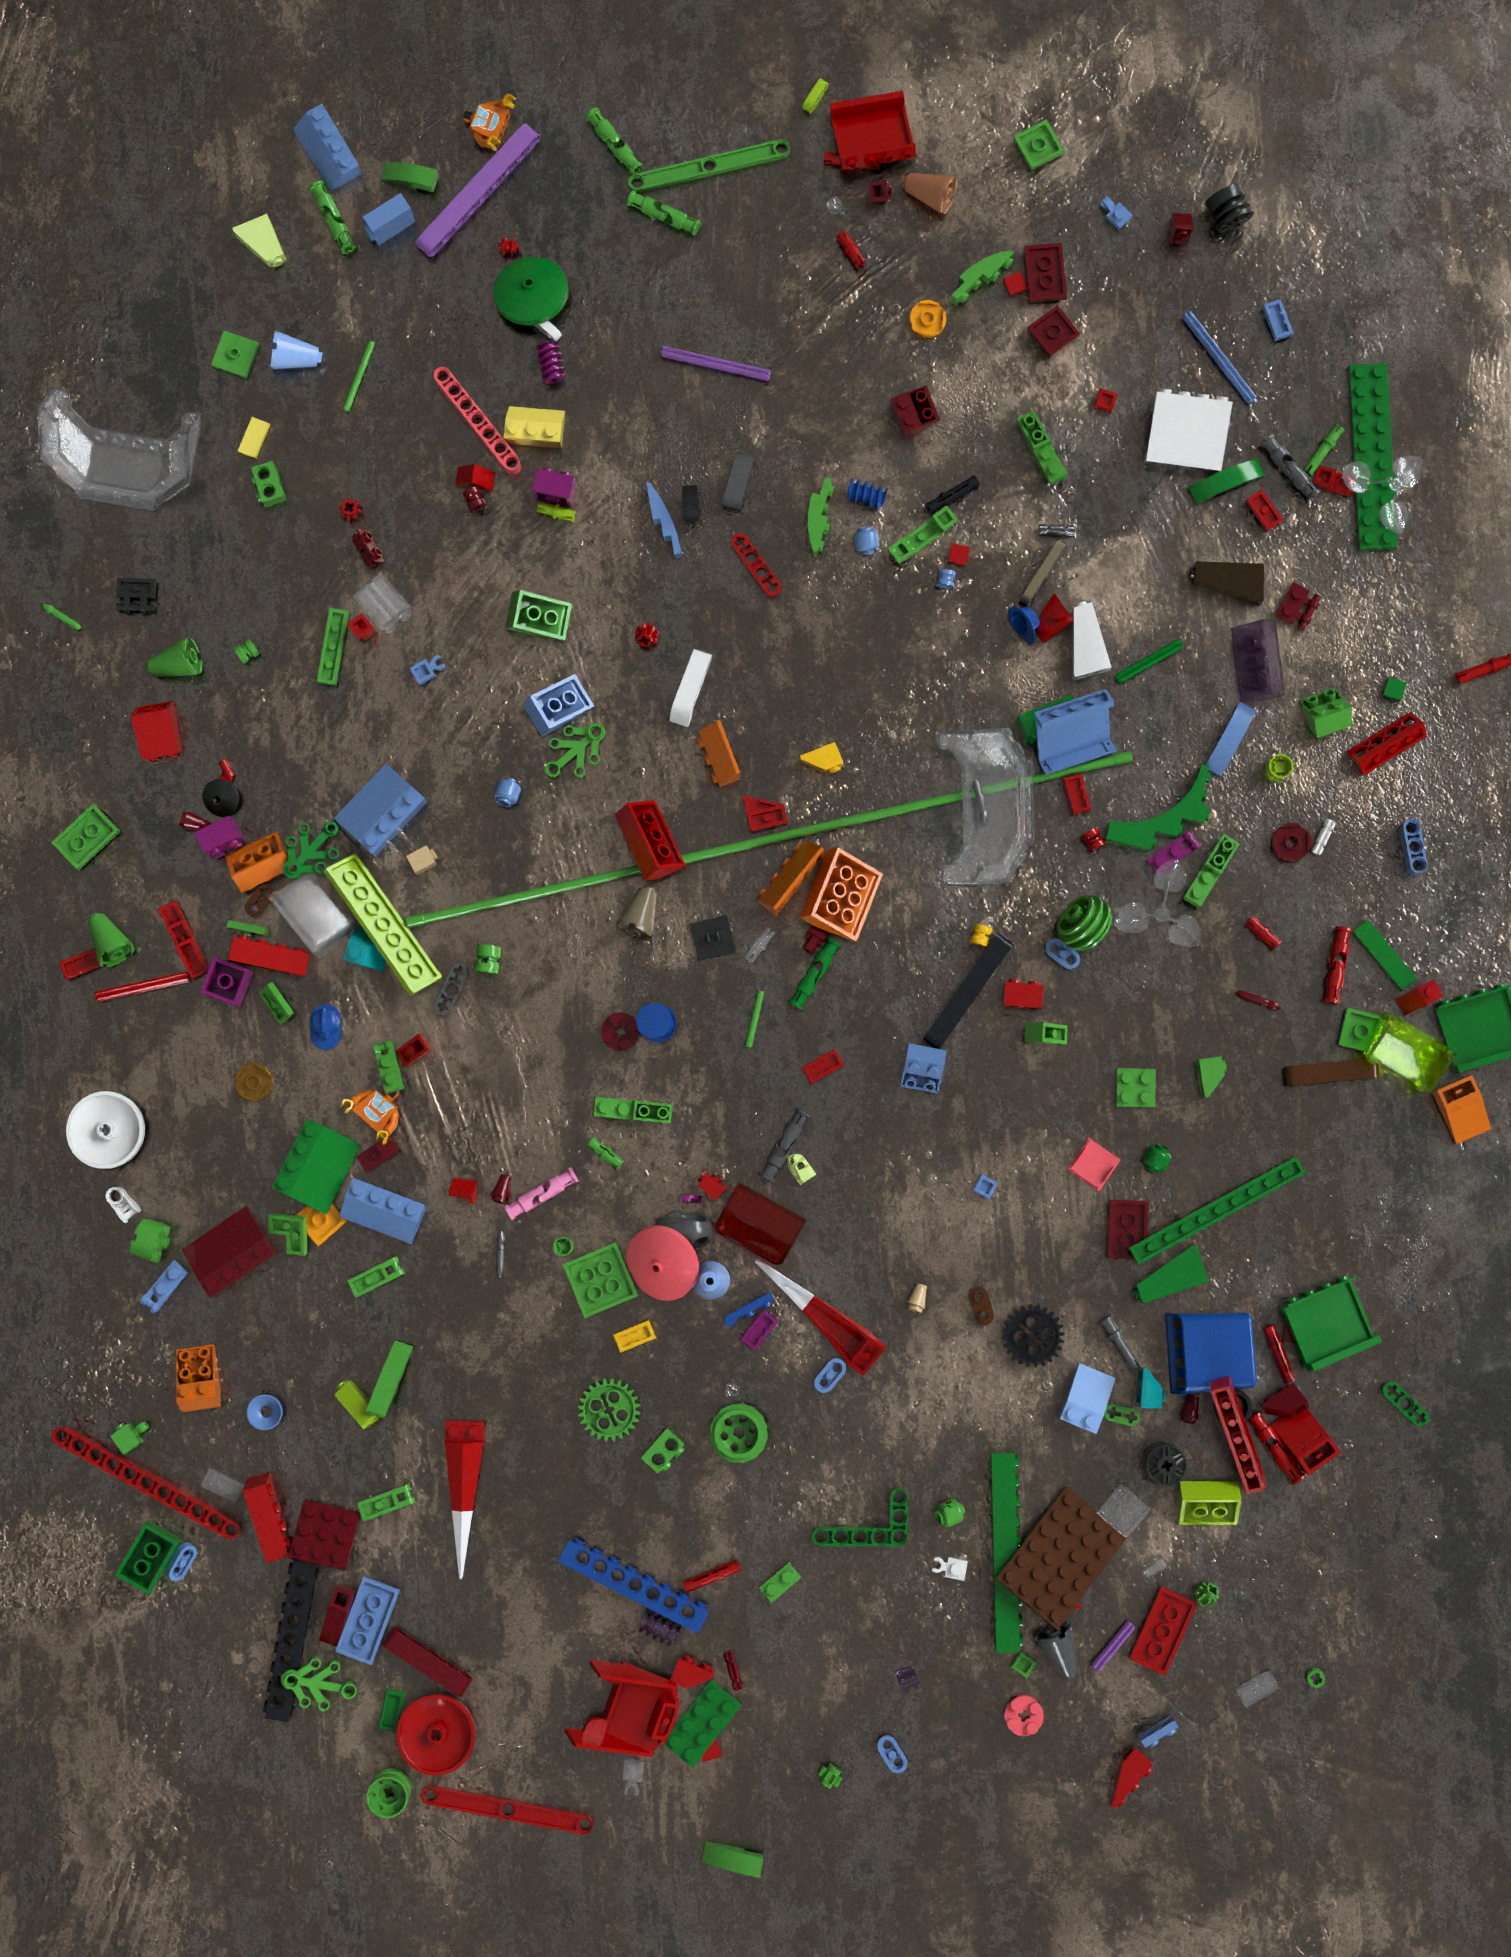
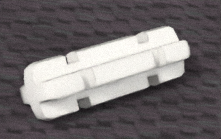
[1311,819,1336,855]

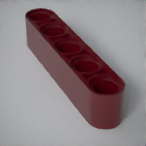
[382,1627,473,1697]

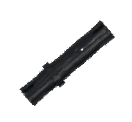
[925,475,980,514]

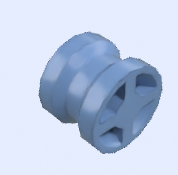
[935,569,956,589]

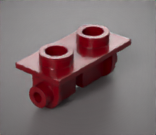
[352,529,384,569]

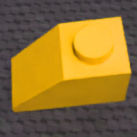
[799,742,843,774]

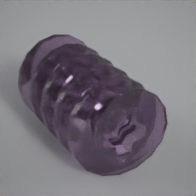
[638,1608,682,1647]

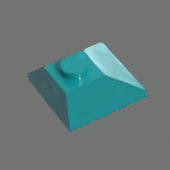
[343,925,386,972]
[1135,1366,1166,1409]

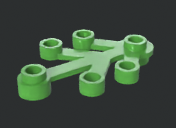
[545,723,605,778]
[281,1656,357,1711]

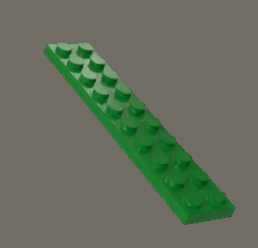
[1348,363,1398,550]

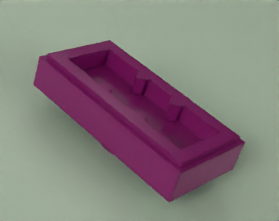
[740,1309,779,1351]

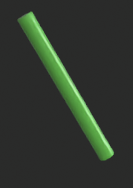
[342,340,375,412]

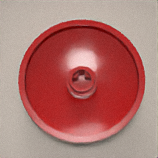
[396,1694,476,1776]

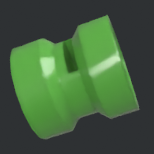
[233,638,260,664]
[553,1237,574,1256]

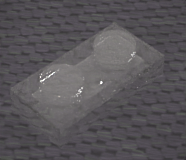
[201,1467,245,1503]
[1235,1670,1280,1708]

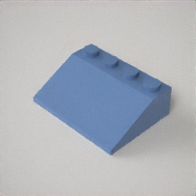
[334,763,427,857]

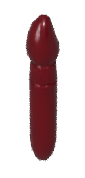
[1236,991,1282,1010]

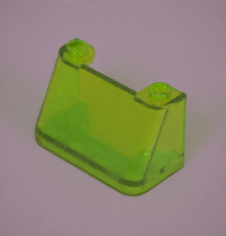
[1364,1010,1456,1093]

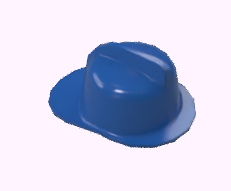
[1008,606,1040,645]
[310,1004,341,1050]

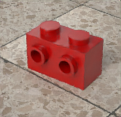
[1002,979,1044,1010]

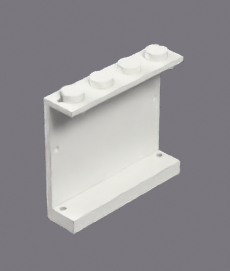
[1144,389,1233,471]

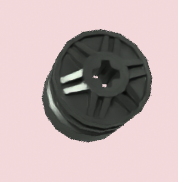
[1205,183,1254,233]
[1141,1442,1187,1486]

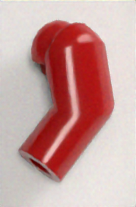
[218,759,234,782]

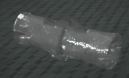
[743,926,776,964]

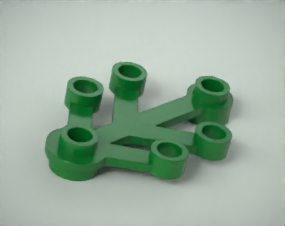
[283,821,339,879]

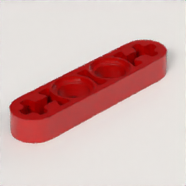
[732,533,781,597]

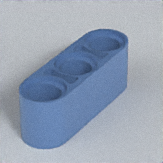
[1399,819,1427,876]

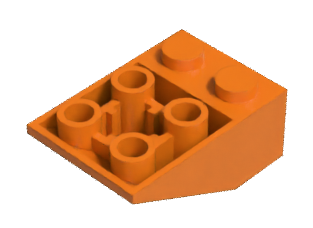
[1432,1075,1492,1144]
[176,1344,221,1412]

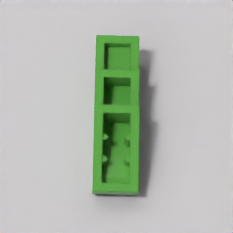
[366,1340,413,1418]

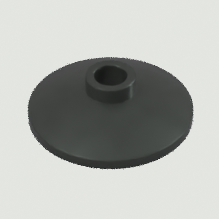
[202,779,239,817]

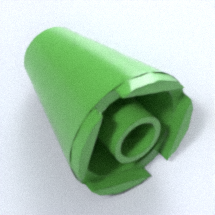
[146,638,202,677]
[87,913,135,967]

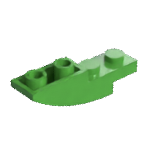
[951,250,1014,306]
[1017,410,1068,485]
[807,477,835,557]
[1183,834,1239,908]
[592,1097,673,1124]

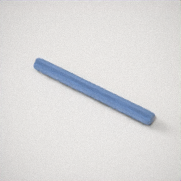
[1182,311,1256,404]

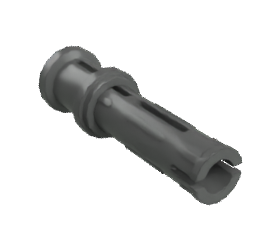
[1097,1314,1141,1372]

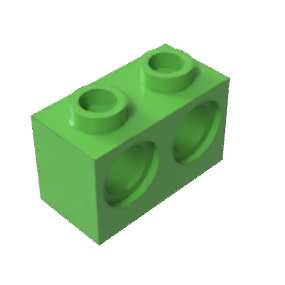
[250,461,287,508]
[641,1427,685,1473]

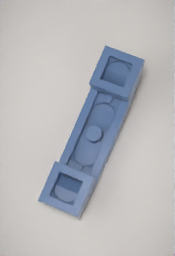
[1205,702,1257,777]

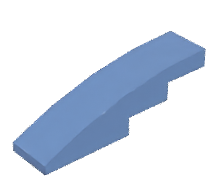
[646,483,682,558]

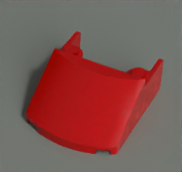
[565,1660,679,1757]

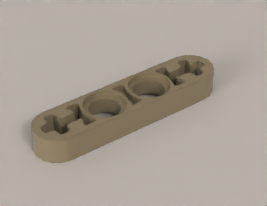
[1019,539,1066,606]

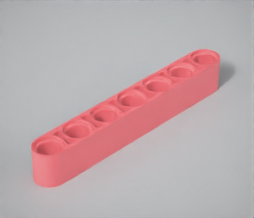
[434,367,521,475]

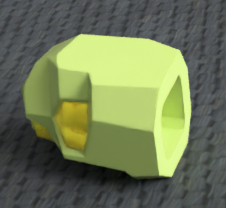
[787,1154,816,1185]

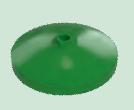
[493,257,569,325]

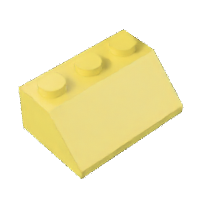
[504,406,565,449]

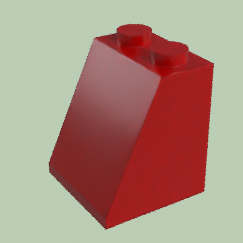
[131,701,182,761]

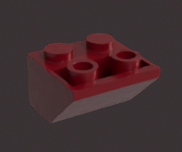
[890,385,940,439]

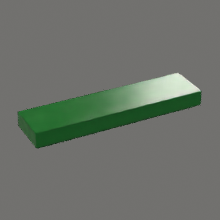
[1352,920,1417,991]

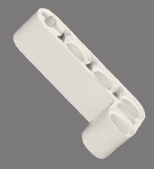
[670,649,712,727]

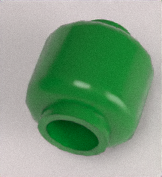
[1143,1143,1172,1173]

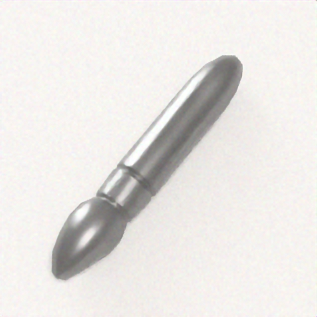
[973,779,988,825]
[496,1230,505,1278]

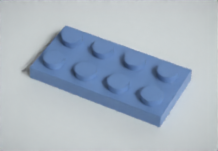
[335,1576,401,1665]

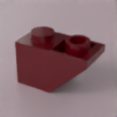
[1169,213,1194,244]
[1262,1383,1309,1418]

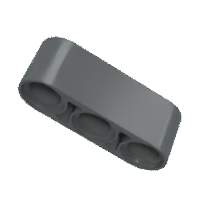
[722,453,755,510]

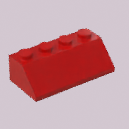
[615,800,686,880]

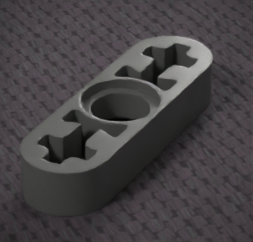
[434,963,468,1016]

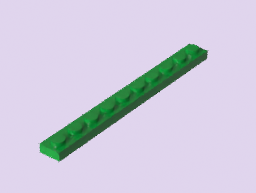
[1128,1156,1306,1265]

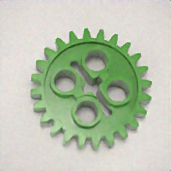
[578,1378,641,1442]

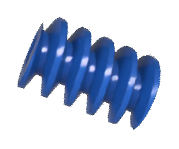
[847,477,888,510]

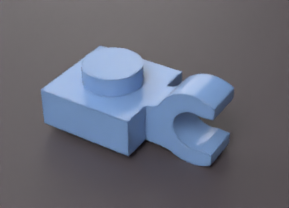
[1100,196,1133,230]

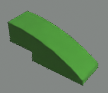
[380,162,439,192]
[702,1841,764,1878]

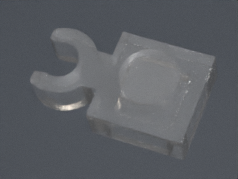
[623,1758,645,1796]

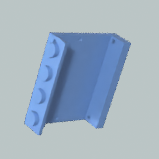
[1034,689,1117,775]

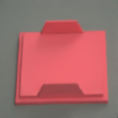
[1067,1138,1121,1191]

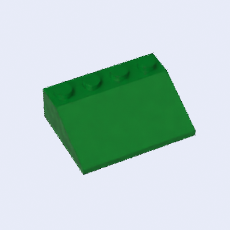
[272,1118,361,1215]

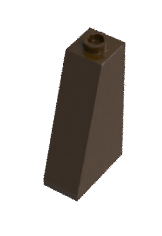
[1190,561,1264,605]

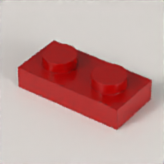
[1245,489,1283,532]

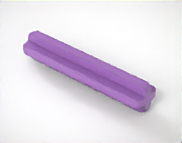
[1091,1621,1135,1671]

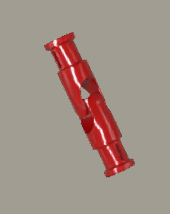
[1322,926,1353,1005]
[1247,1410,1306,1485]

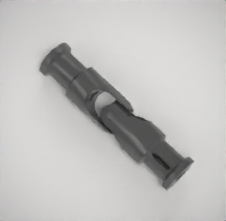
[1260,434,1321,502]
[758,1107,811,1183]

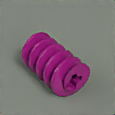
[536,341,566,384]

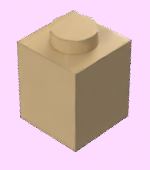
[406,845,438,875]

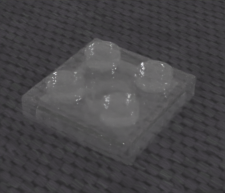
[1096,1483,1151,1539]

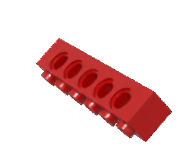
[1210,1376,1266,1494]

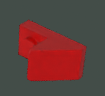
[395,1033,431,1067]

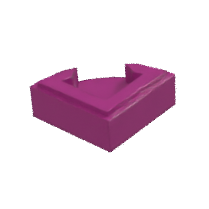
[681,1194,702,1204]

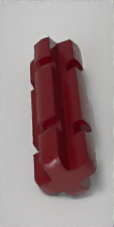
[724,1651,743,1691]

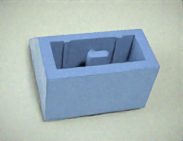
[900,1043,946,1094]

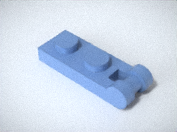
[139,1260,190,1314]

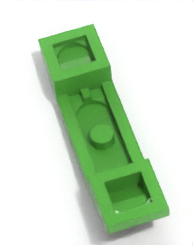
[887,505,958,564]

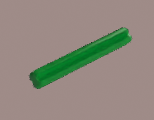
[1115,639,1184,683]

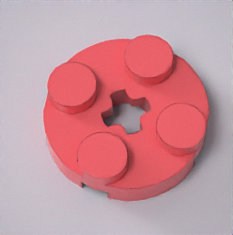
[1004,1695,1044,1736]

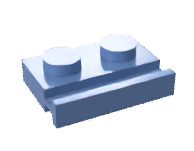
[1137,1715,1178,1748]

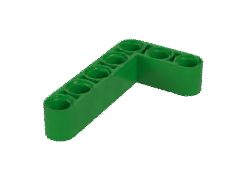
[811,1487,908,1546]

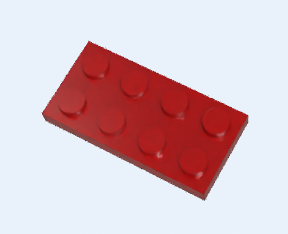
[1129,1586,1197,1676]

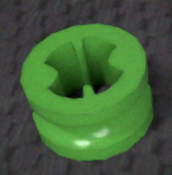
[1306,1668,1325,1688]

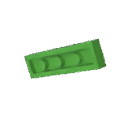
[317,608,349,686]

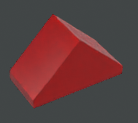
[455,464,495,491]

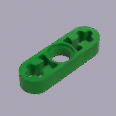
[1381,1381,1429,1427]

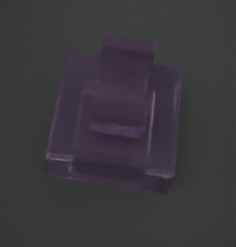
[895,1666,920,1693]

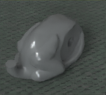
[656,1210,719,1248]

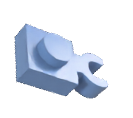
[410,655,446,686]

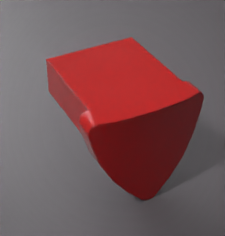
[449,1178,477,1204]

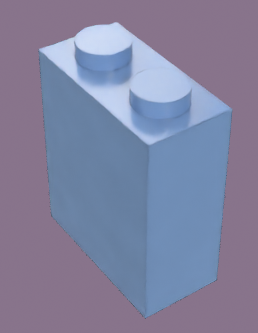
[363,193,416,246]

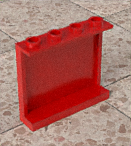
[830,91,916,170]

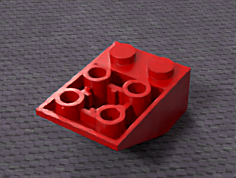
[1271,1409,1341,1475]

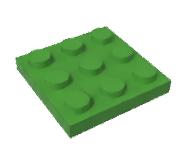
[562,1242,639,1318]

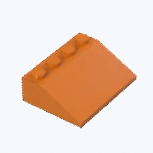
[758,841,824,916]
[799,847,883,942]

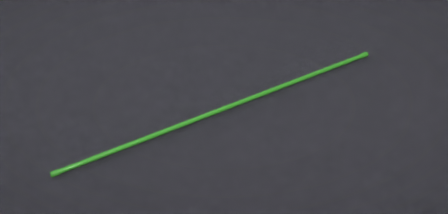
[406,751,1133,928]

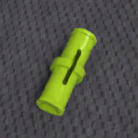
[537,500,576,523]

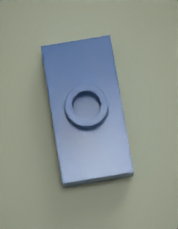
[1262,299,1294,341]

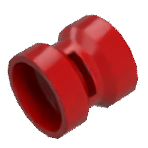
[1081,827,1107,853]

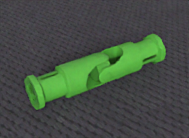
[585,107,643,176]
[309,180,356,254]
[626,190,701,236]

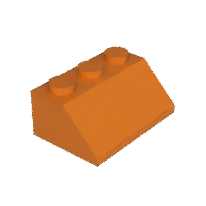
[697,720,741,787]
[225,831,293,893]

